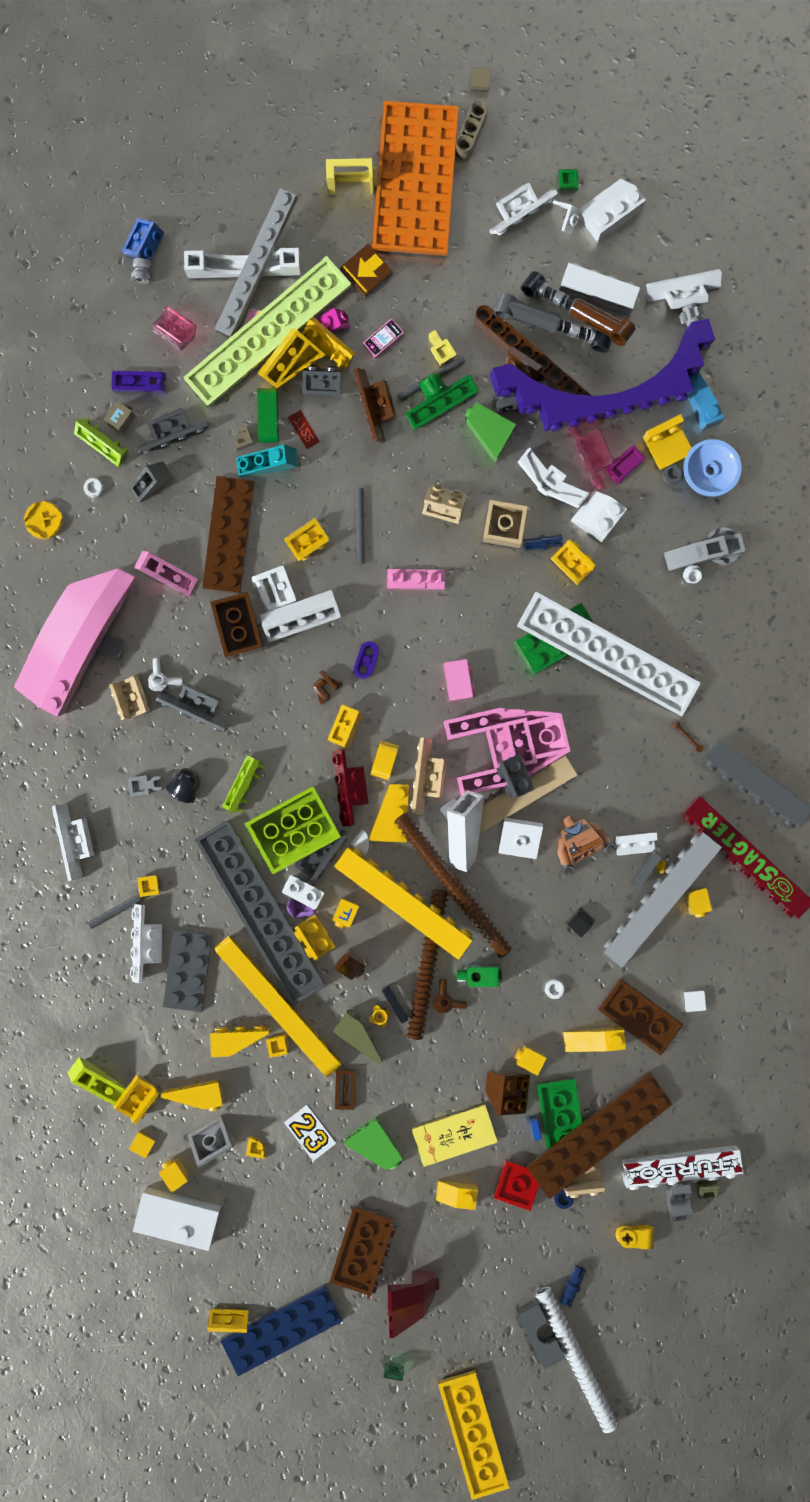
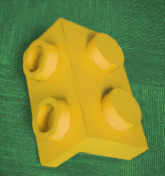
[284,518,330,561]
[551,540,596,586]
[113,1075,159,1124]

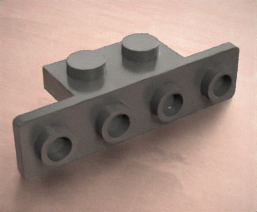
[137,408,209,454]
[156,683,231,732]
[294,829,348,887]

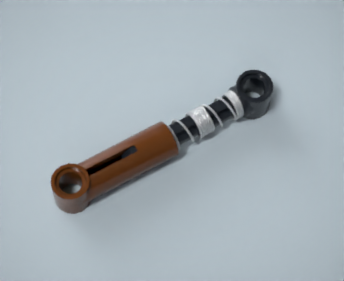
[520,271,636,346]

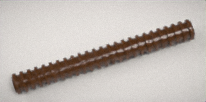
[406,889,449,1040]

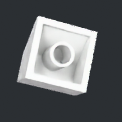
[571,490,627,543]

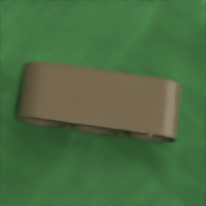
[455,101,488,160]

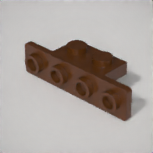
[354,368,397,443]

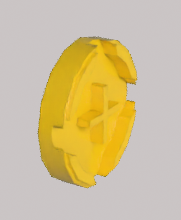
[24,501,63,539]

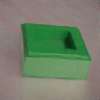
[558,169,578,191]

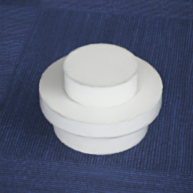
[683,565,702,584]

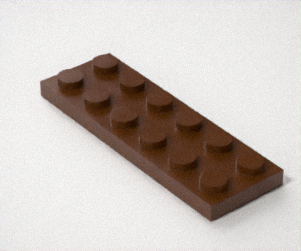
[202,476,255,594]

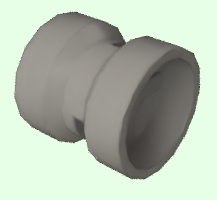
[131,258,152,284]

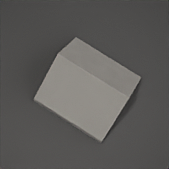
[187,1116,236,1167]

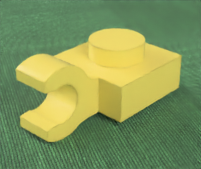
[428,330,457,366]

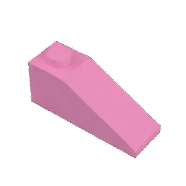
[134,551,198,596]

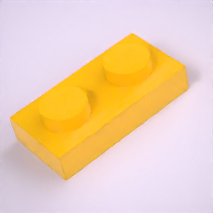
[207,1309,249,1333]

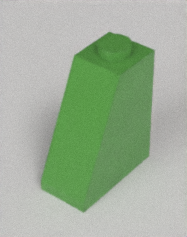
[465,402,516,462]
[344,1116,403,1170]

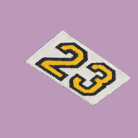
[284,1105,336,1161]

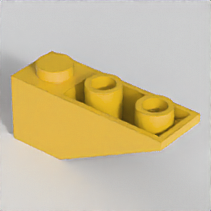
[210,1025,271,1057]

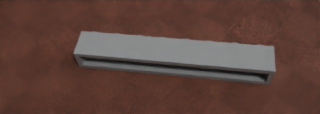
[604,832,722,968]

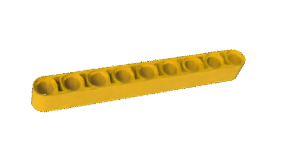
[214,935,342,1078]

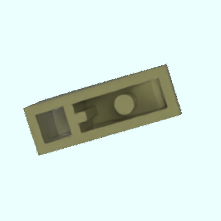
[333,1010,383,1066]

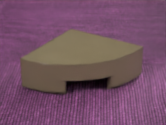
[235,425,254,451]

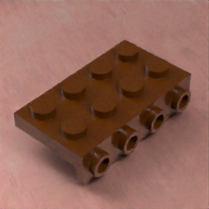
[329,1205,397,1299]

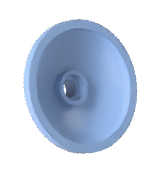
[684,439,741,497]

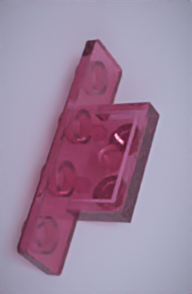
[567,426,615,490]

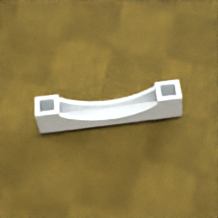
[184,248,301,278]

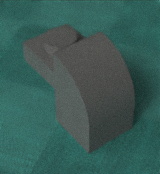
[666,1183,693,1222]

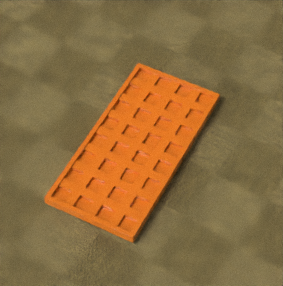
[372,101,459,256]

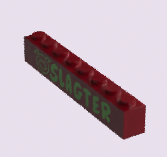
[681,796,810,919]

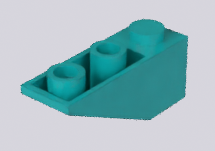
[236,444,298,476]

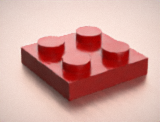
[493,1159,539,1211]

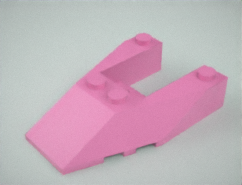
[443,708,570,796]

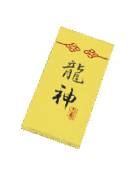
[412,1104,497,1167]

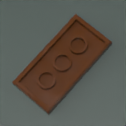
[598,978,683,1055]

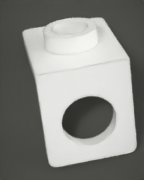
[553,201,579,235]

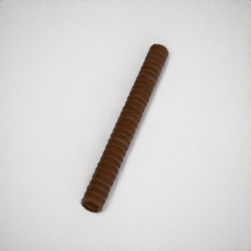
[394,812,512,958]

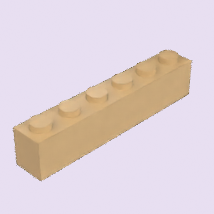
[480,755,577,833]

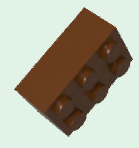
[210,592,264,660]

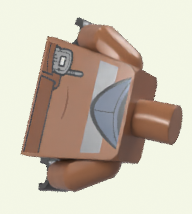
[557,815,617,876]

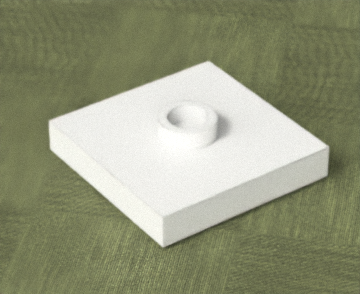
[498,818,543,859]

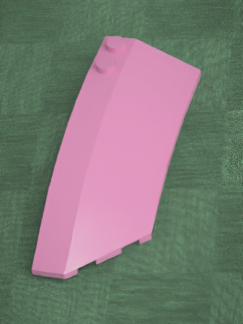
[14,568,136,717]

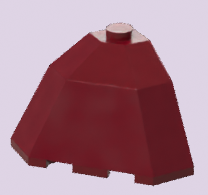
[388,1271,439,1339]

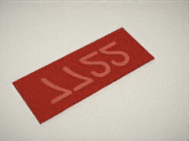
[288,410,320,449]

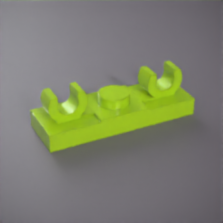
[74,418,128,467]
[222,755,265,813]

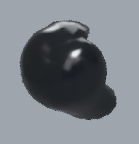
[166,768,200,803]

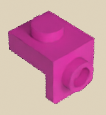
[317,308,350,333]

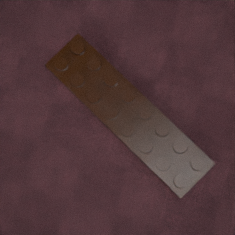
[526,1072,673,1200]

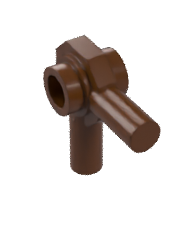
[433,979,467,1013]

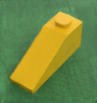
[563,1027,626,1052]
[161,1079,225,1111]

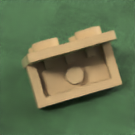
[422,485,467,524]

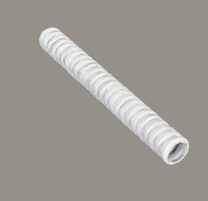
[535,1287,619,1433]

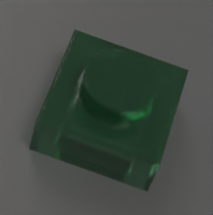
[383,1362,404,1381]

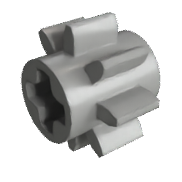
[679,304,704,327]

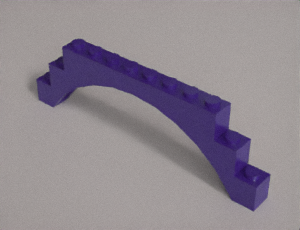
[490,318,715,432]

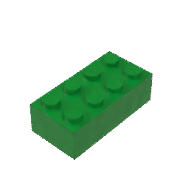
[514,602,594,676]

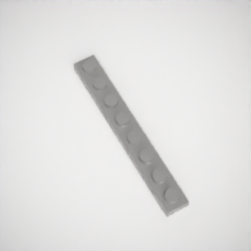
[215,188,298,337]

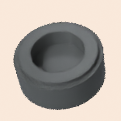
[663,464,683,485]

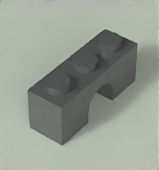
[515,1298,566,1369]

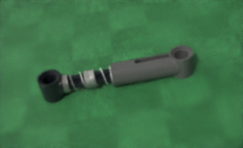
[494,293,612,353]

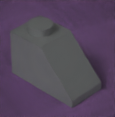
[129,461,173,502]

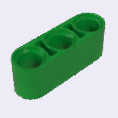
[257,388,279,443]

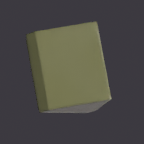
[697,1180,720,1199]

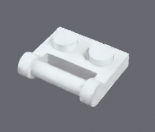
[252,565,297,613]

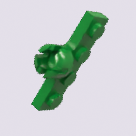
[404,373,479,430]

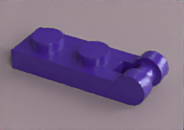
[112,371,166,394]

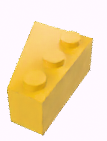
[257,328,326,389]

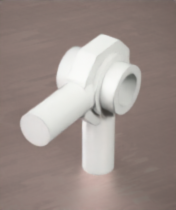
[148,658,182,691]

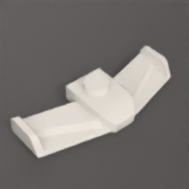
[518,447,589,508]

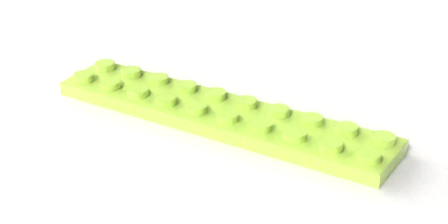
[183,256,352,408]

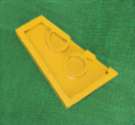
[368,784,409,842]

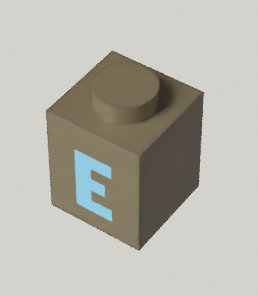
[104,401,135,435]

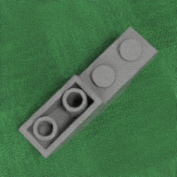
[664,533,745,572]

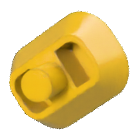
[655,859,667,875]

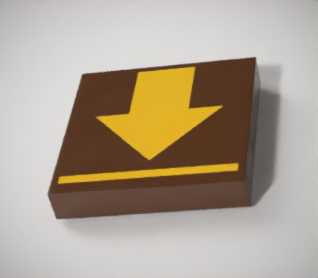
[340,244,393,298]

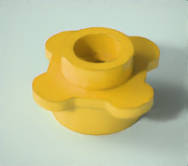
[369,1005,391,1028]

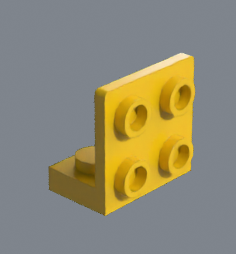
[643,414,692,470]

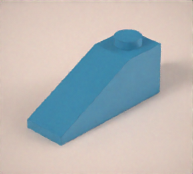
[688,372,724,431]

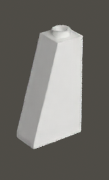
[447,790,484,872]

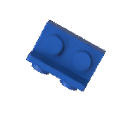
[121,218,164,261]

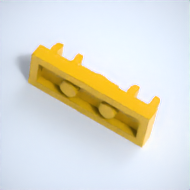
[302,317,356,369]

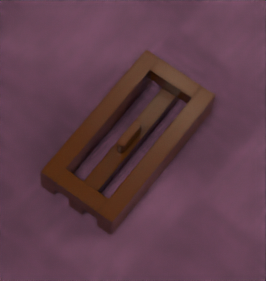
[335,1069,356,1110]

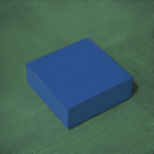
[529,1116,542,1141]

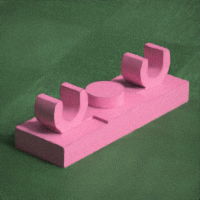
[387,569,445,590]

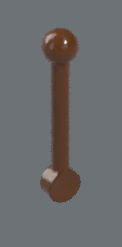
[673,721,703,752]

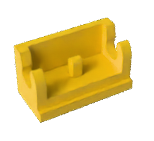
[327,705,364,749]

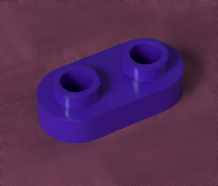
[354,641,379,679]

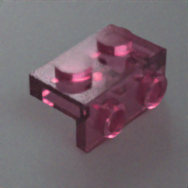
[151,305,197,351]

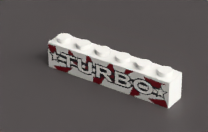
[621,1146,743,1190]

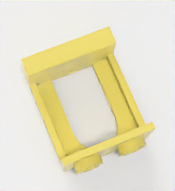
[326,158,377,195]

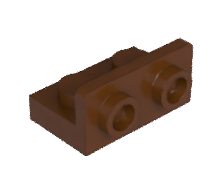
[505,346,542,382]

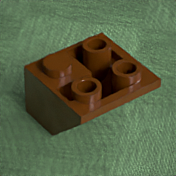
[485,1071,530,1116]

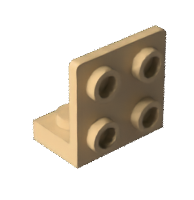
[564,1162,606,1198]

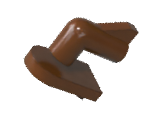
[313,670,342,705]

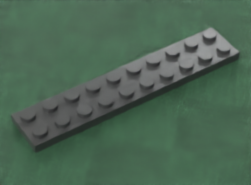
[194,820,326,1006]

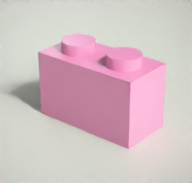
[444,659,476,702]

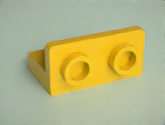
[294,915,336,960]

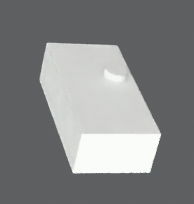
[133,1187,222,1251]

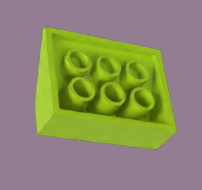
[245,786,341,874]

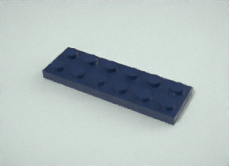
[220,1284,343,1376]

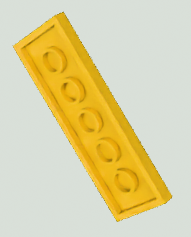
[438,1370,510,1500]

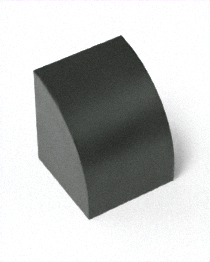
[566,907,595,938]

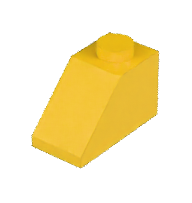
[436,1180,478,1210]

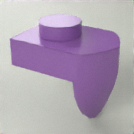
[286,898,317,918]

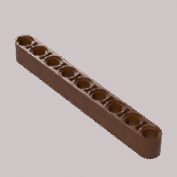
[475,305,605,426]

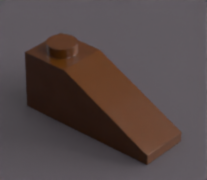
[333,949,366,980]

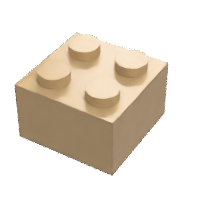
[482,500,528,548]

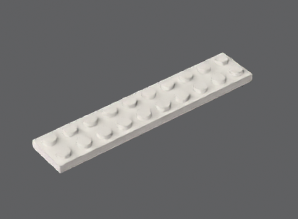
[517,592,701,716]

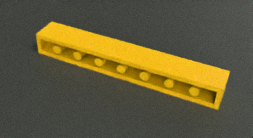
[334,847,474,960]

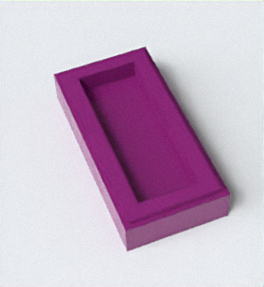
[605,444,646,485]

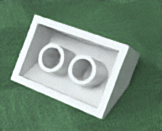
[577,179,646,242]

